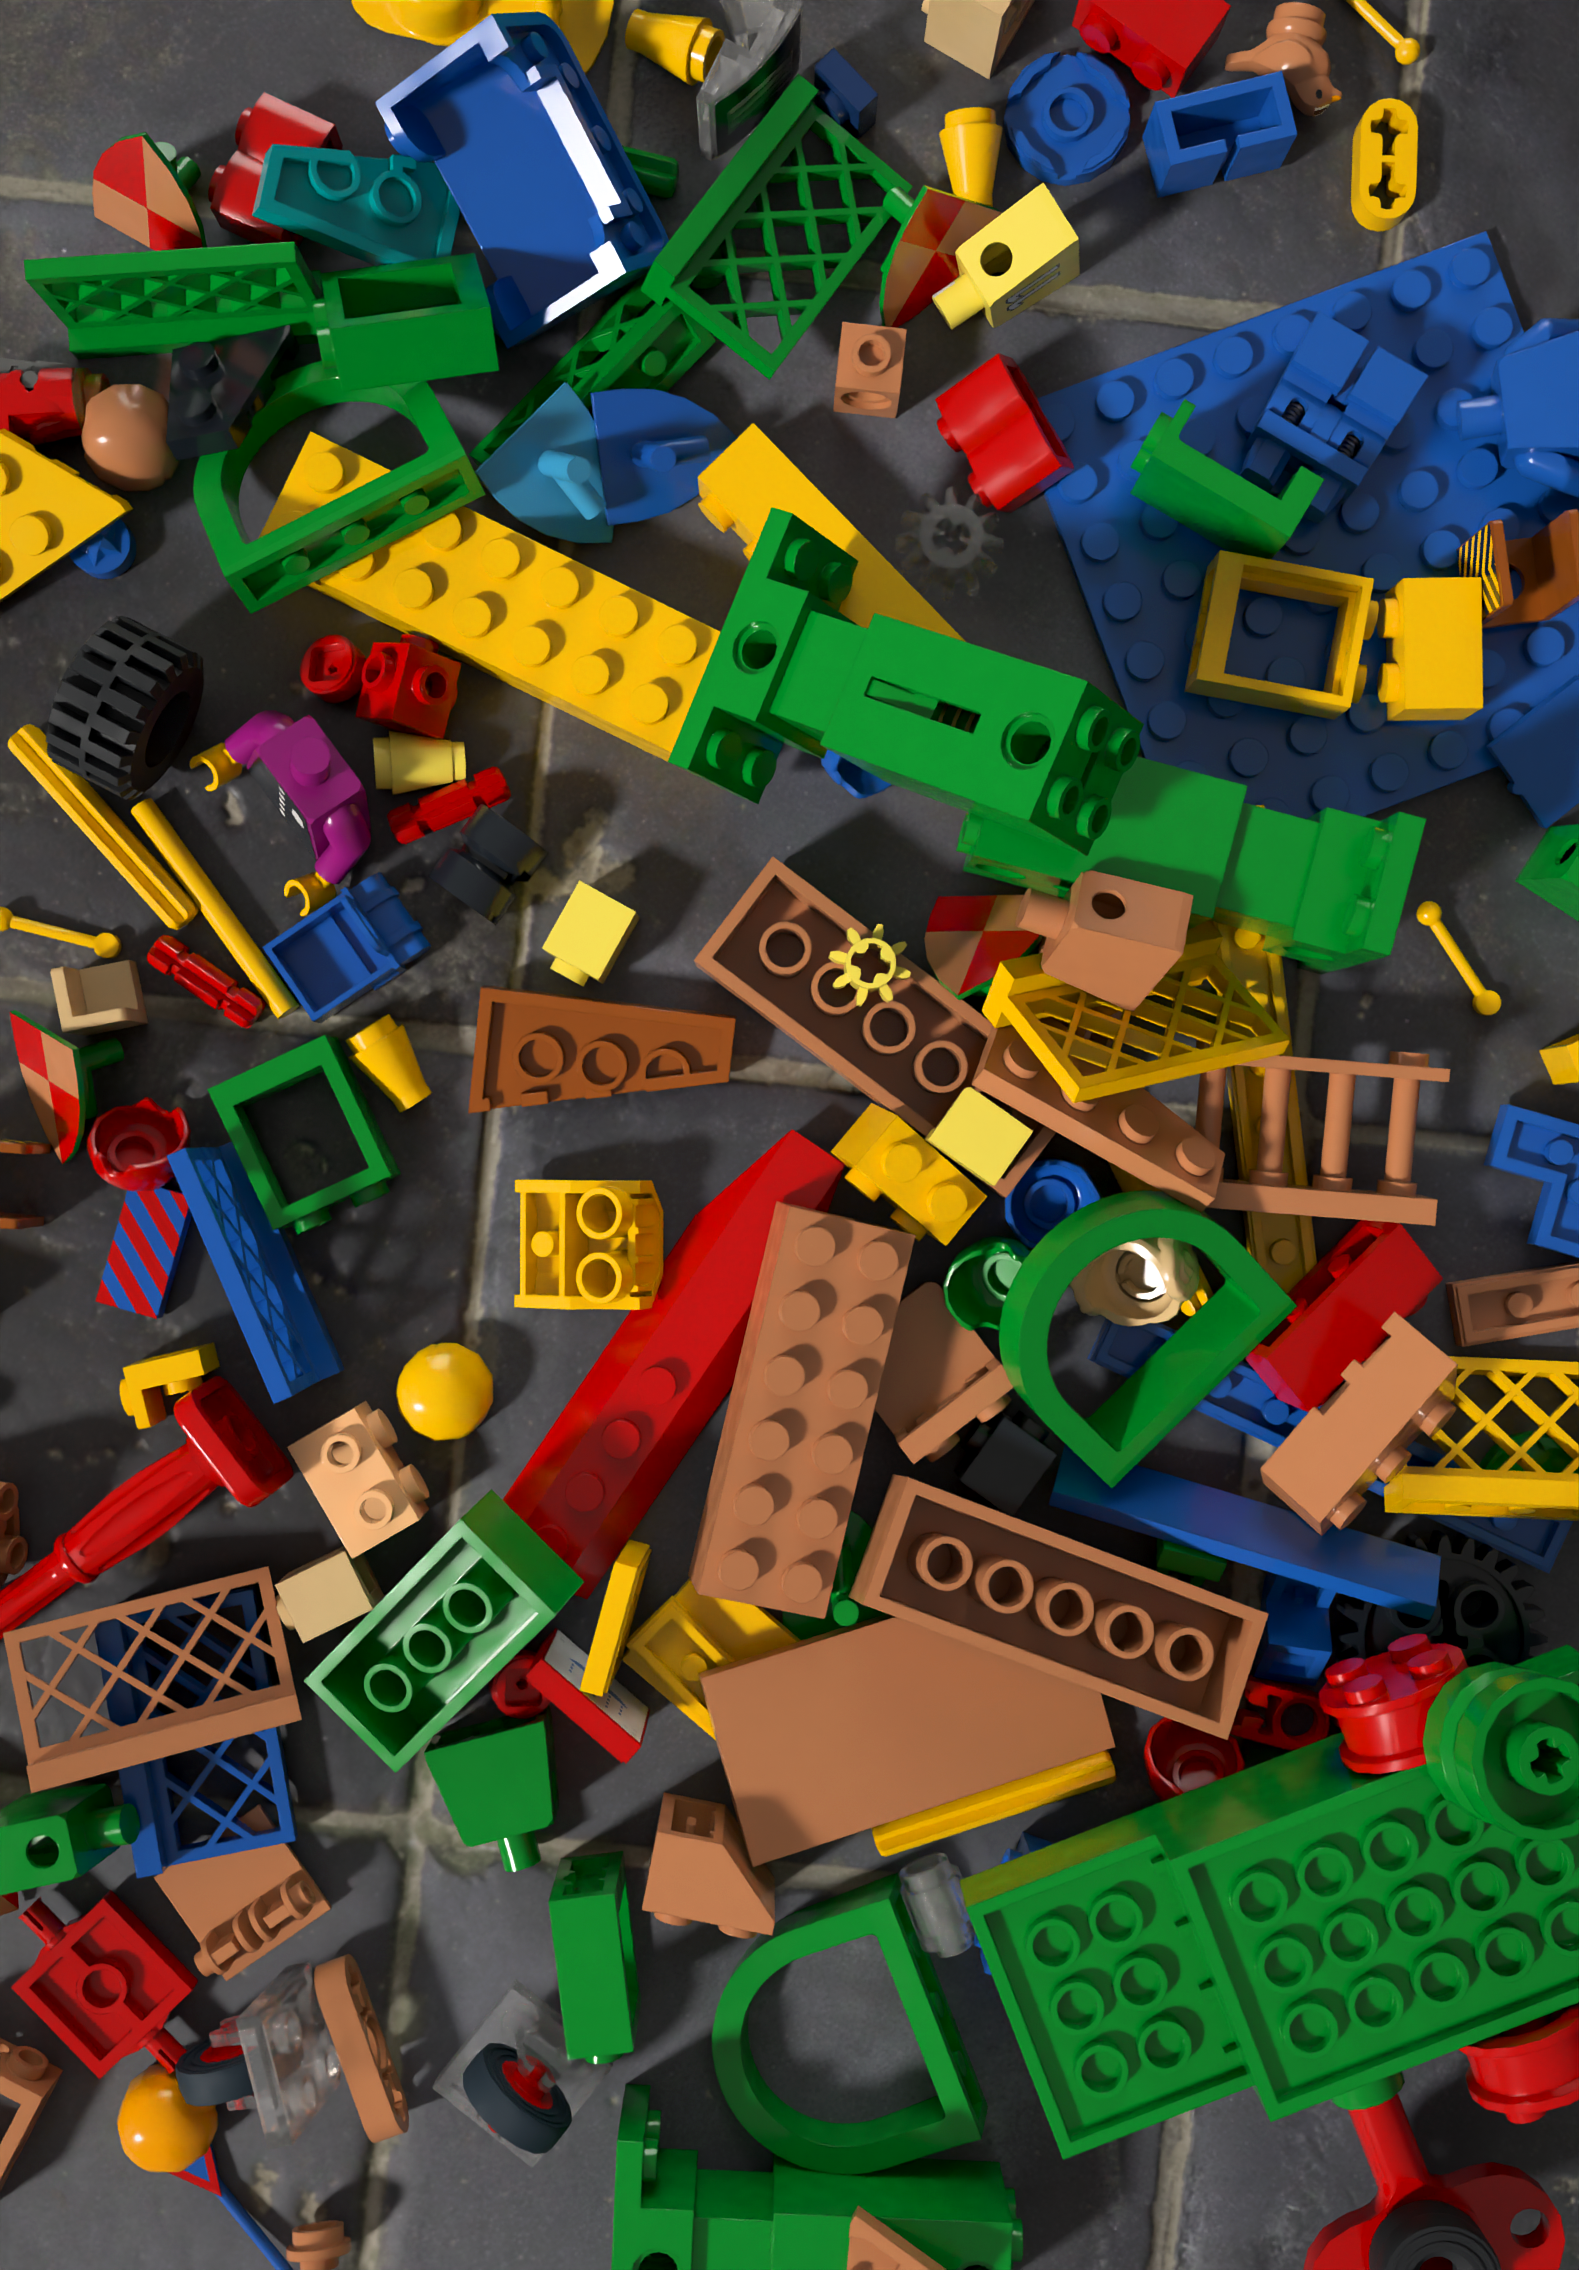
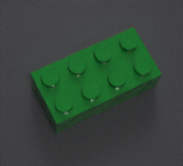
[304,1489,584,1773]

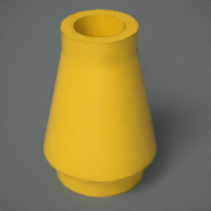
[625,9,725,86]
[939,107,1003,207]
[345,1014,432,1113]

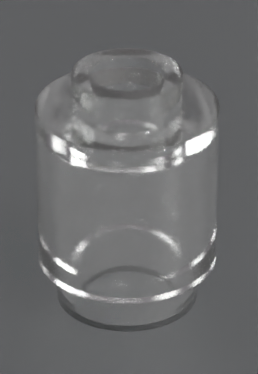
[900,1852,976,1958]

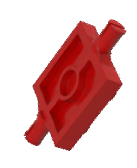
[11,1890,199,2079]

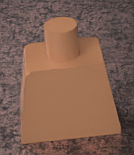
[1015,870,1193,1012]

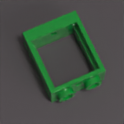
[312,253,499,392]
[207,1035,401,1235]
[548,1851,641,2064]

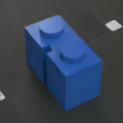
[1142,71,1298,198]

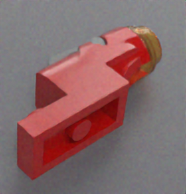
[0,358,111,446]

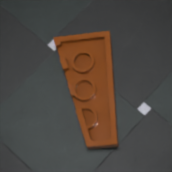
[468,985,737,1113]

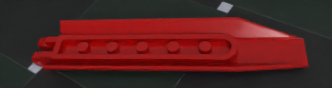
[503,1129,845,1599]

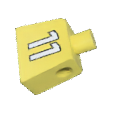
[932,183,1080,330]

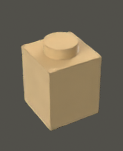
[275,1546,384,1643]

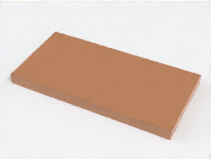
[698,1614,1115,1867]

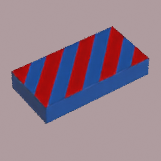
[95,1186,192,1319]

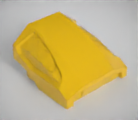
[514,1179,664,1310]

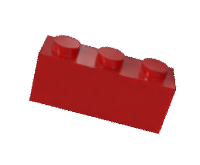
[1245,1220,1443,1412]

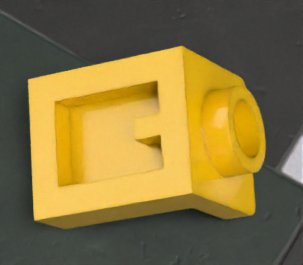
[120,1342,220,1430]

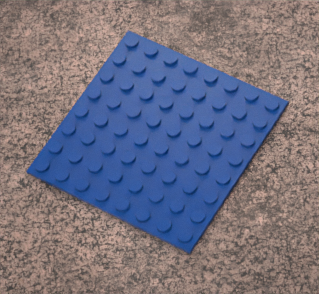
[1037,231,1579,819]

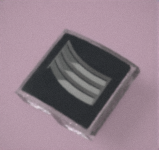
[696,0,803,162]

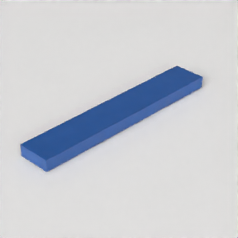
[1049,1444,1441,1620]

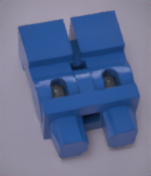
[1239,311,1429,524]

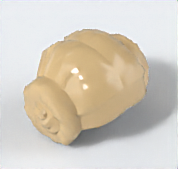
[1069,1238,1200,1327]

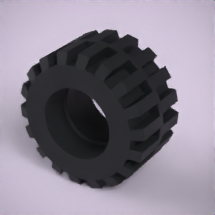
[46,616,205,800]

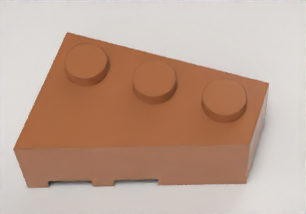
[1260,1312,1458,1536]

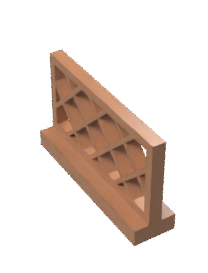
[3,1566,302,1793]

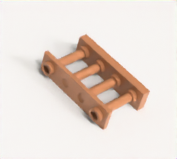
[1195,1039,1450,1226]

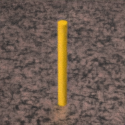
[130,798,299,1020]

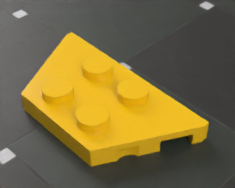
[0,429,133,603]

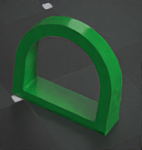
[193,361,486,614]
[999,1190,1297,1488]
[712,1873,988,2175]

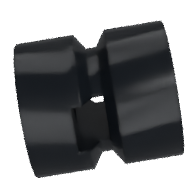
[428,803,549,925]

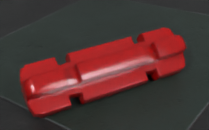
[387,766,511,844]
[146,934,266,1028]

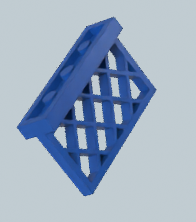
[167,1141,345,1404]
[95,1586,298,1878]

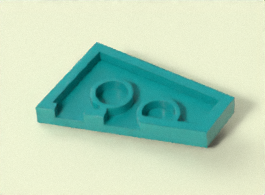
[252,144,460,266]

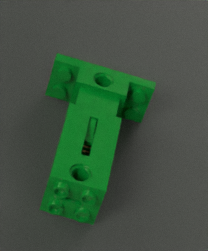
[668,507,1144,856]
[956,756,1426,975]
[611,2084,1023,2270]

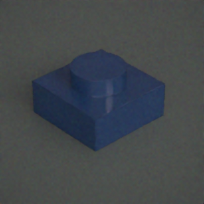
[814,47,878,140]

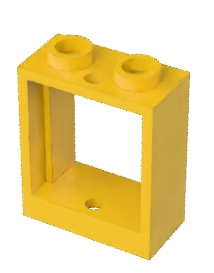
[1184,550,1379,720]

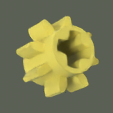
[829,923,911,1007]

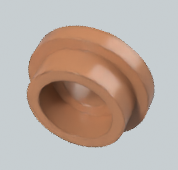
[286,2220,351,2270]

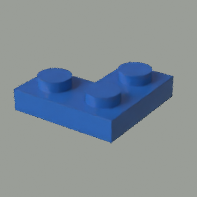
[1483,1104,1579,1258]

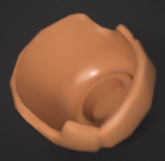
[81,384,180,491]

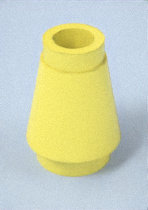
[373,731,466,795]

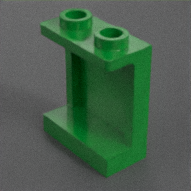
[1130,399,1325,559]

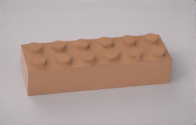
[694,857,1056,1198]
[688,1201,916,1619]
[849,1474,1269,1740]

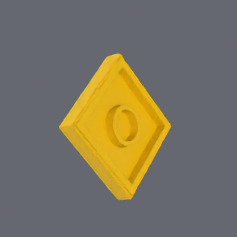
[580,1539,652,1697]

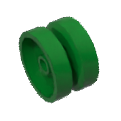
[1423,1662,1579,1843]

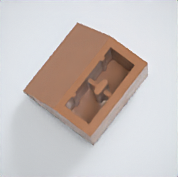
[642,1792,775,1939]

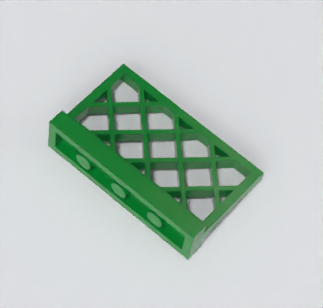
[640,73,913,380]
[24,241,324,360]

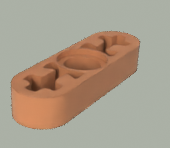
[314,1954,409,2143]

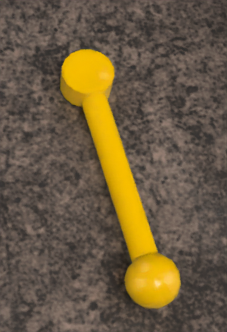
[1346,0,1420,65]
[1416,901,1501,1015]
[0,906,122,959]

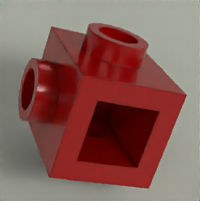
[355,634,462,739]

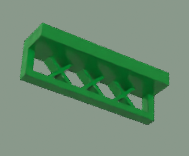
[469,274,716,467]

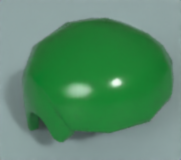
[942,1236,1031,1331]

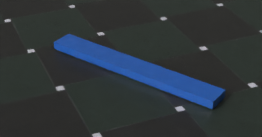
[1087,1318,1573,1574]

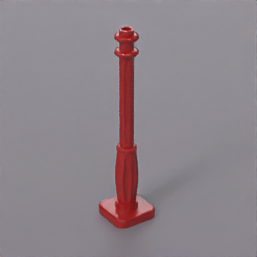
[0,1376,293,1639]

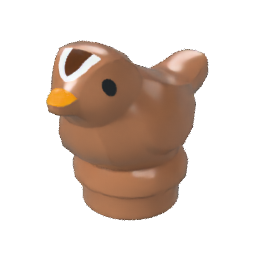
[1225,2,1342,117]

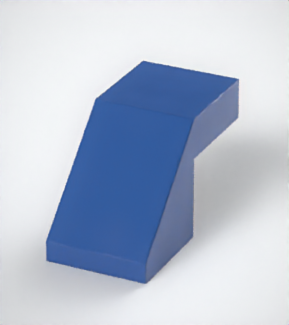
[1252,1572,1336,1686]

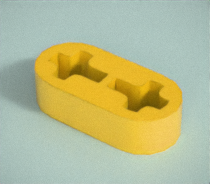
[1351,98,1418,232]

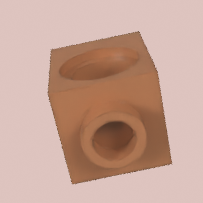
[833,322,907,418]

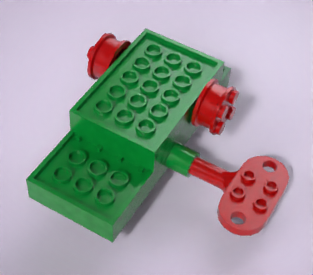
[959,1634,1579,2270]

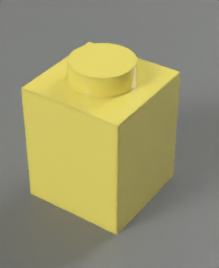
[542,880,640,987]

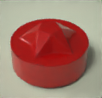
[300,635,366,703]
[489,1650,551,1719]

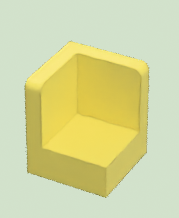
[925,1087,1033,1186]

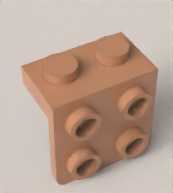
[875,1281,1013,1464]

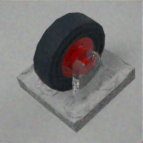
[175,1961,341,2150]
[433,1979,614,2168]

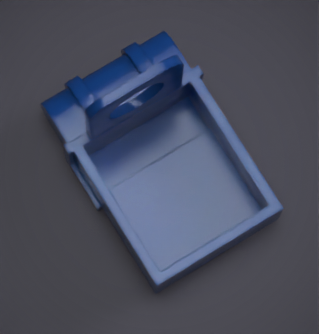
[262,872,431,1023]

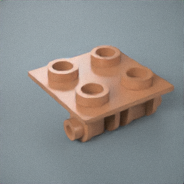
[154,1803,332,1981]

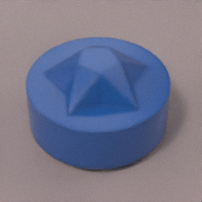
[69,519,136,579]

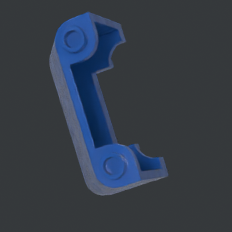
[375,12,669,349]

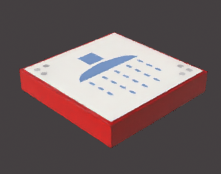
[526,1628,650,1764]

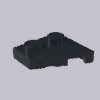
[166,325,299,461]

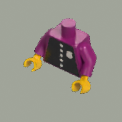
[190,710,371,916]

